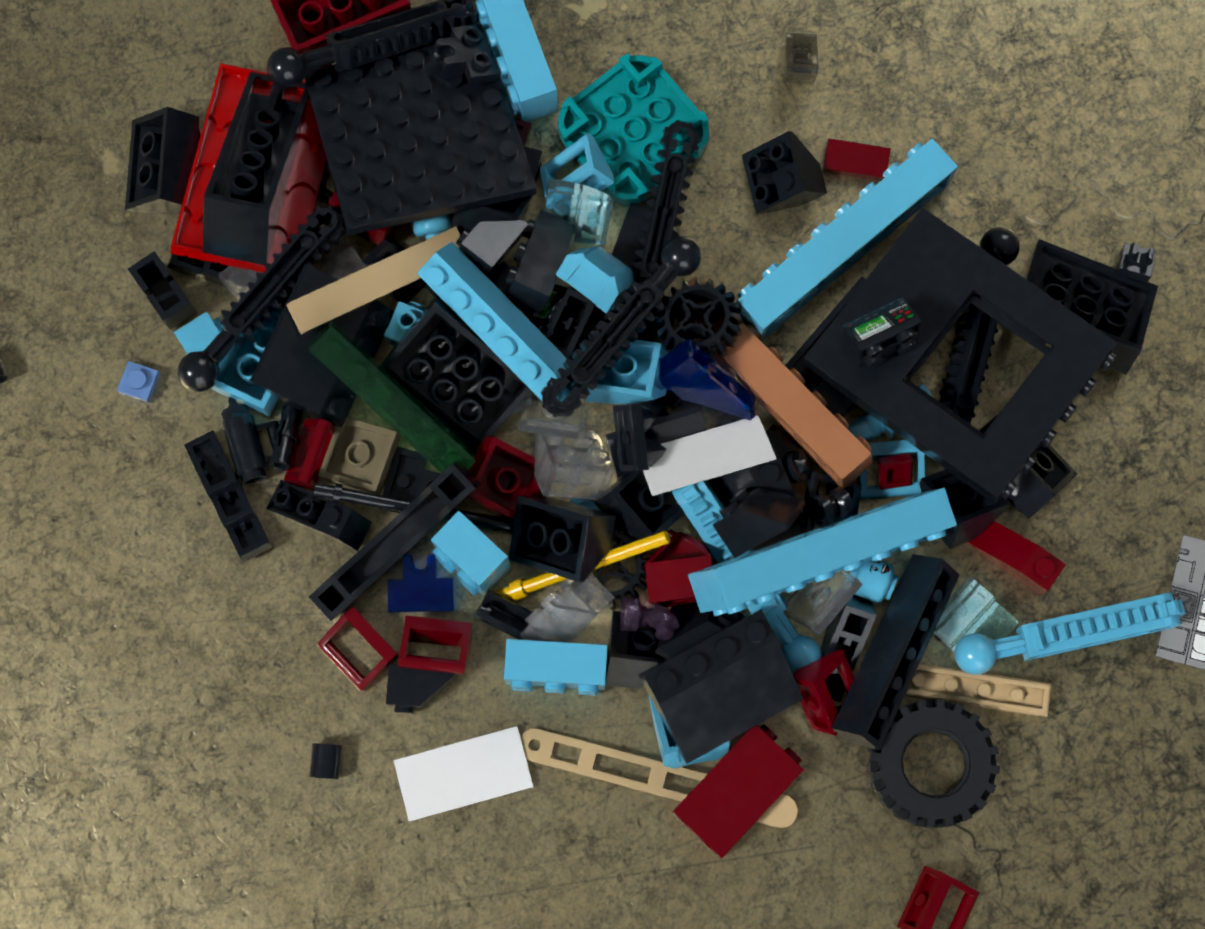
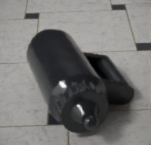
[221,397,279,485]

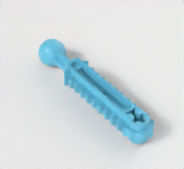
[671,480,822,674]
[954,592,1186,675]

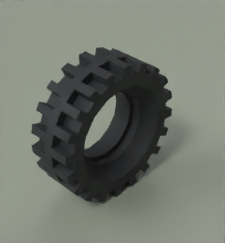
[867,699,1000,828]

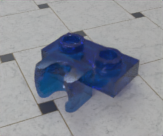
[387,553,455,613]

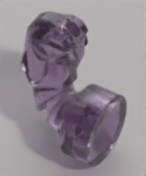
[620,598,679,640]

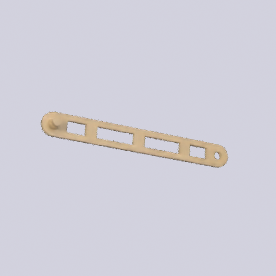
[520,728,798,828]

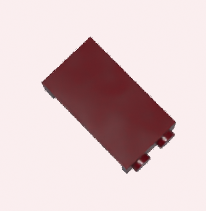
[672,724,804,859]

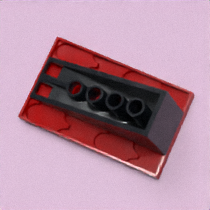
[171,63,327,273]

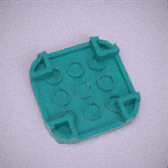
[558,53,709,207]

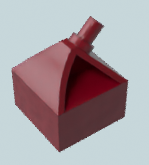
[645,529,718,609]

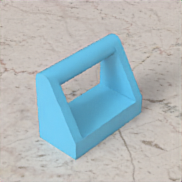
[540,133,614,216]
[857,440,925,500]

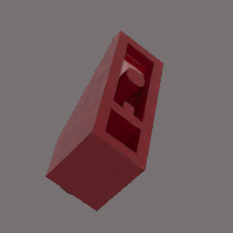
[965,521,1066,596]

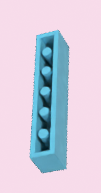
[417,242,570,402]

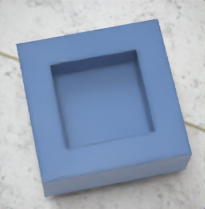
[117,361,161,403]

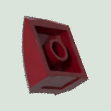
[465,436,551,521]

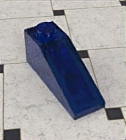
[659,339,755,420]

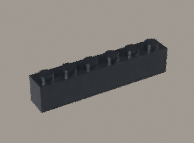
[832,554,960,750]

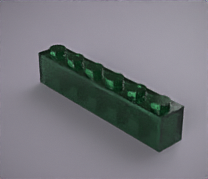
[308,321,476,473]

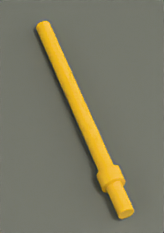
[494,531,670,601]

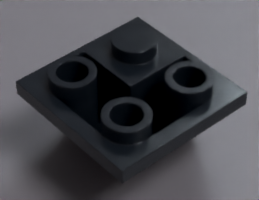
[742,131,827,214]

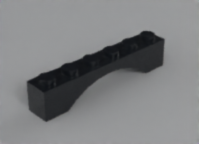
[309,460,481,621]

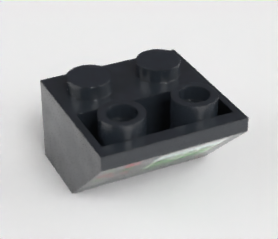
[529,284,602,360]
[842,297,921,368]

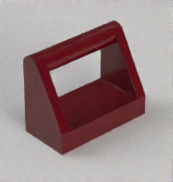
[284,419,335,491]
[317,606,399,692]
[398,615,472,675]
[793,650,855,736]
[897,866,980,929]

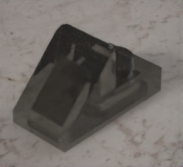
[783,33,819,84]

